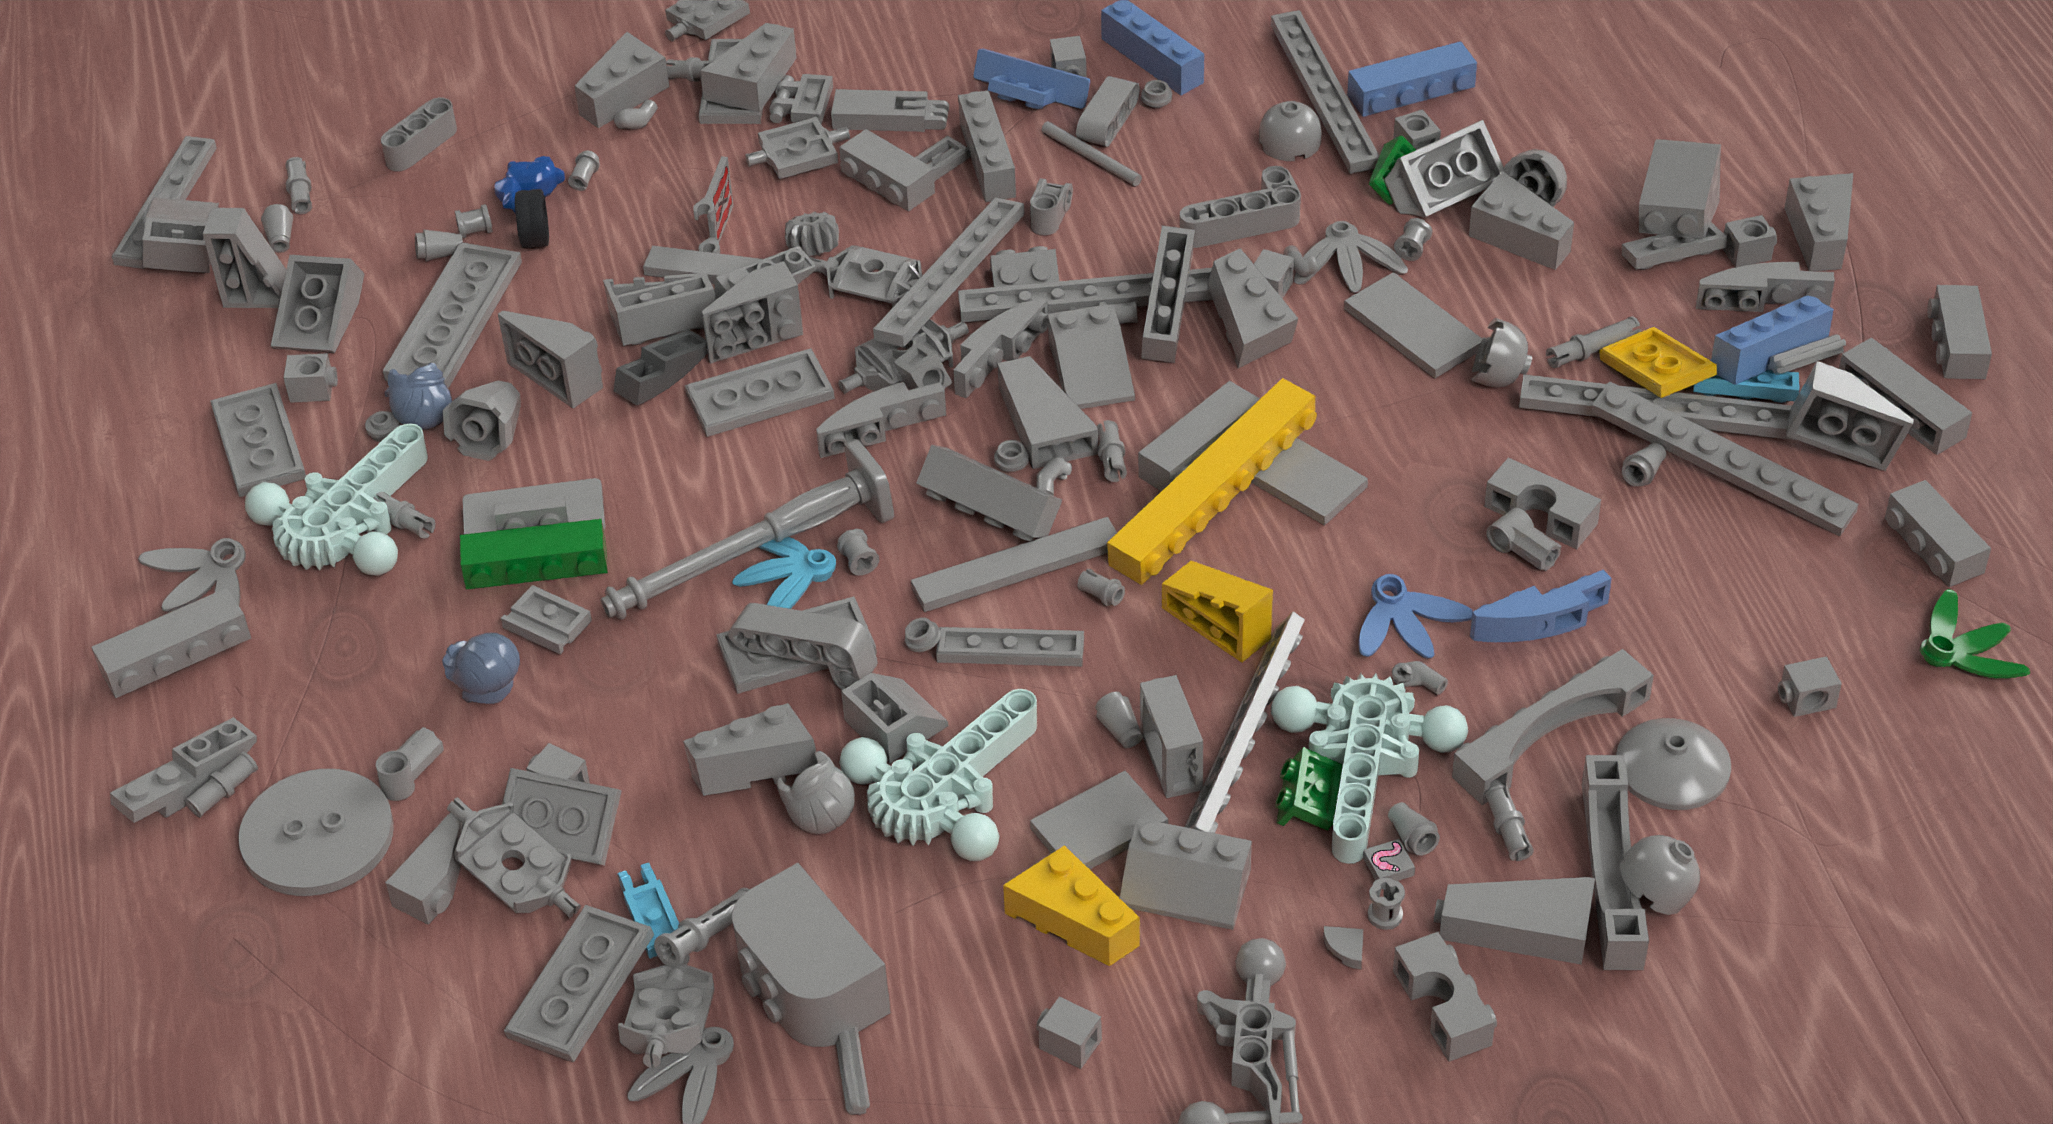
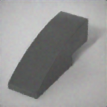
[613,329,708,405]

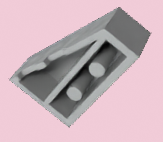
[575,32,669,128]
[603,273,716,346]

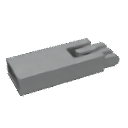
[831,89,949,132]

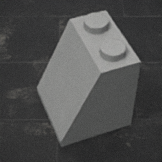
[1639,139,1721,239]

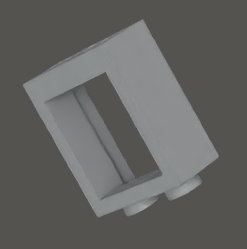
[1140,675,1203,799]

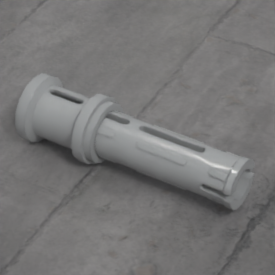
[654,887,750,968]

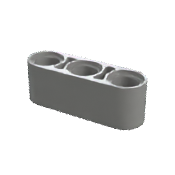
[1076,76,1140,147]
[381,97,457,171]

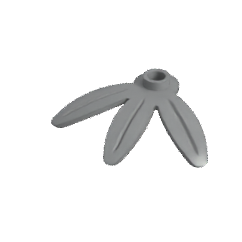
[1294,221,1408,293]
[138,538,246,612]
[619,1027,734,1124]

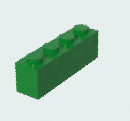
[460,518,608,590]

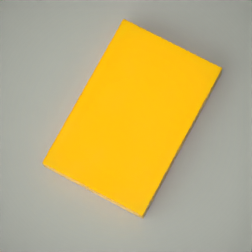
[1599,327,1717,398]

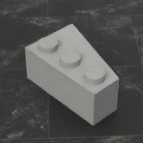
[700,23,797,112]
[1469,171,1574,270]
[1784,173,1853,271]
[203,208,286,308]
[1208,248,1298,368]
[683,703,818,796]

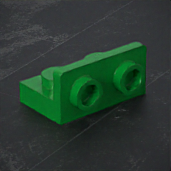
[1275,747,1343,831]

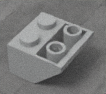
[841,673,949,763]

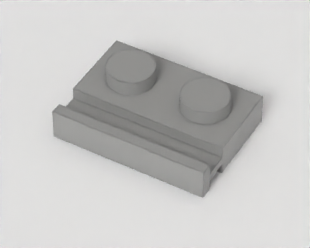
[501,585,592,655]

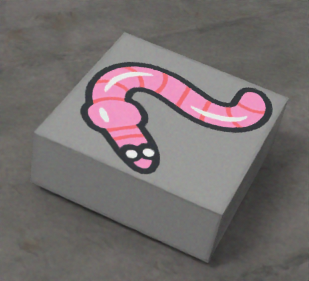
[1363,839,1415,881]

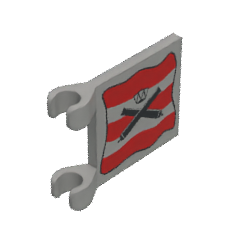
[693,156,734,254]

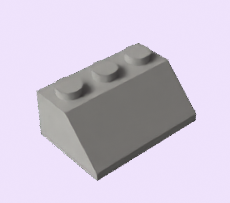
[1120,818,1252,930]

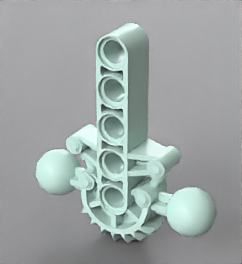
[245,424,428,576]
[1271,673,1468,864]
[839,689,1037,861]

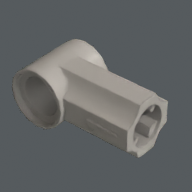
[1486,508,1562,571]
[376,727,444,801]

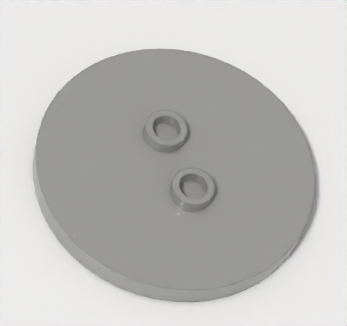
[239,769,394,896]

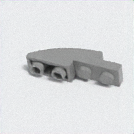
[1696,262,1835,312]
[953,298,1048,399]
[816,382,946,458]
[110,717,257,823]

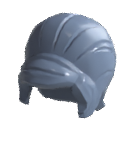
[384,363,452,430]
[442,632,520,704]

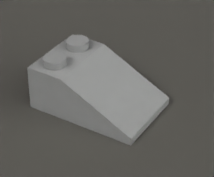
[271,255,365,353]
[1048,304,1135,409]
[498,311,603,408]
[1786,361,1914,471]

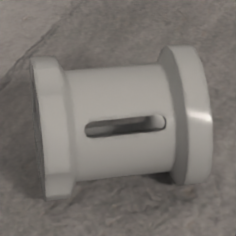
[454,204,493,239]
[1394,218,1432,261]
[837,529,880,576]
[1368,878,1405,930]

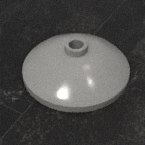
[1616,718,1731,810]

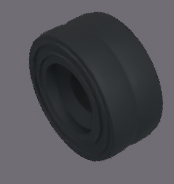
[515,189,549,248]

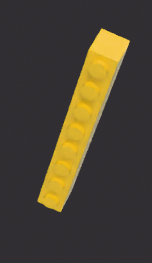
[1107,378,1317,585]

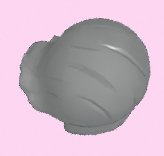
[776,751,855,834]

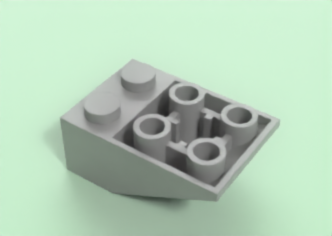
[142,197,219,273]
[702,261,803,364]

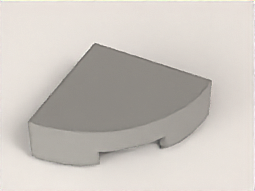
[1323,926,1364,969]

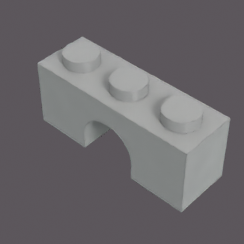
[1484,457,1601,549]
[1393,932,1497,1062]

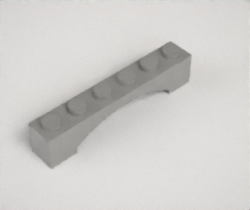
[1452,649,1654,805]
[1581,755,1649,970]

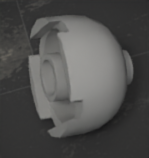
[1259,101,1322,161]
[1503,149,1567,207]
[1471,318,1532,388]
[1619,835,1700,915]

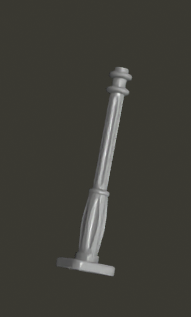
[600,439,894,620]

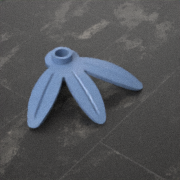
[1358,574,1473,658]

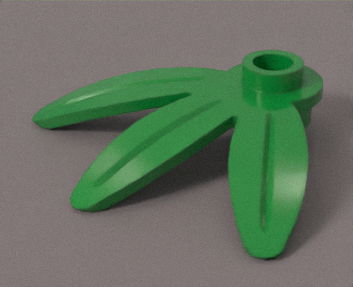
[1920,589,2031,678]

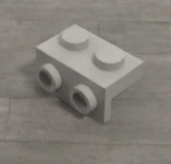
[990,246,1059,287]

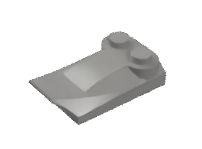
[1384,120,1505,218]

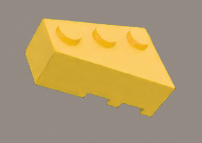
[1162,560,1273,663]

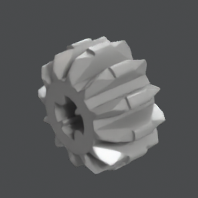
[784,212,839,257]

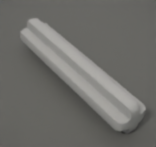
[1767,334,1846,375]
[836,1027,870,1115]

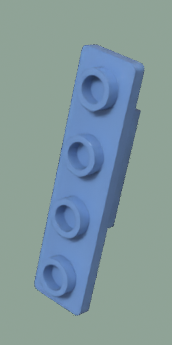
[974,48,1090,109]

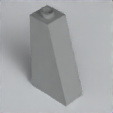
[997,356,1098,469]
[1434,877,1595,965]

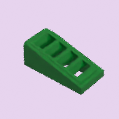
[1369,136,1416,205]

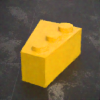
[1003,845,1140,966]

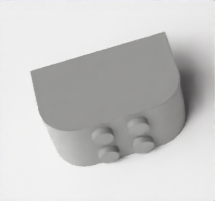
[732,863,891,1047]

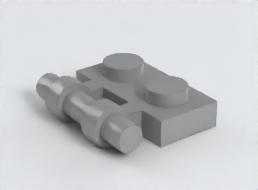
[769,74,833,124]

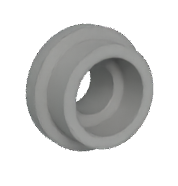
[1141,80,1172,108]
[365,411,400,442]
[994,440,1029,472]
[905,618,941,652]

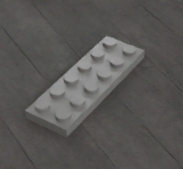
[383,242,522,388]

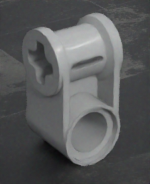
[1030,178,1073,235]

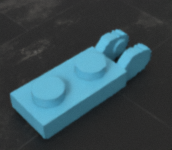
[617,862,679,959]

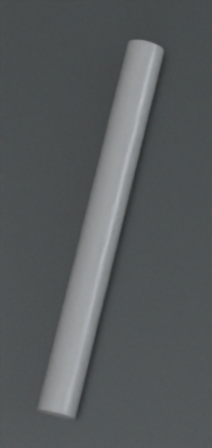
[1041,121,1142,186]

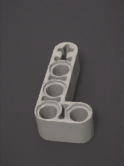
[1180,166,1301,248]
[728,603,878,690]

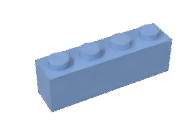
[1101,0,1204,95]
[1347,41,1477,117]
[1711,295,1834,385]

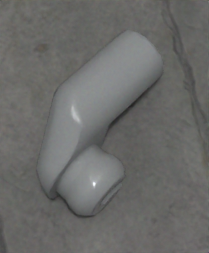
[614,99,658,129]
[1283,245,1318,277]
[1036,457,1072,496]
[1392,661,1448,695]

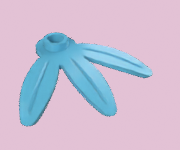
[732,537,836,609]

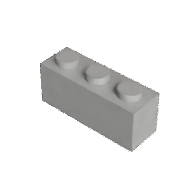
[839,129,935,212]
[1927,285,1992,379]
[1885,480,1991,587]

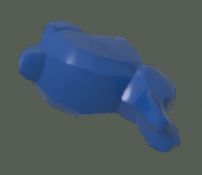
[494,156,565,213]

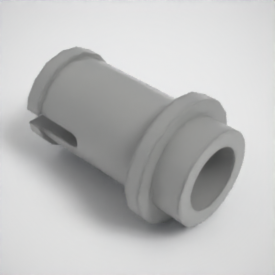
[568,151,600,191]
[1077,569,1125,606]

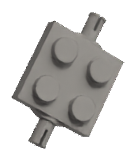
[665,0,750,41]
[745,117,850,179]

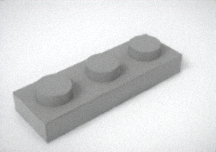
[1622,222,1726,270]

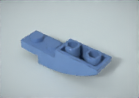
[1470,569,1612,642]

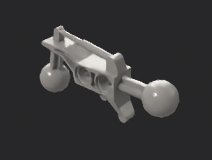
[1178,938,1303,1124]

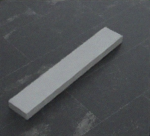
[112,136,217,269]
[911,517,1117,612]

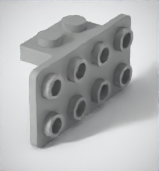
[463,478,606,534]

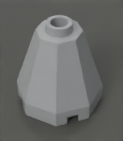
[443,380,521,461]

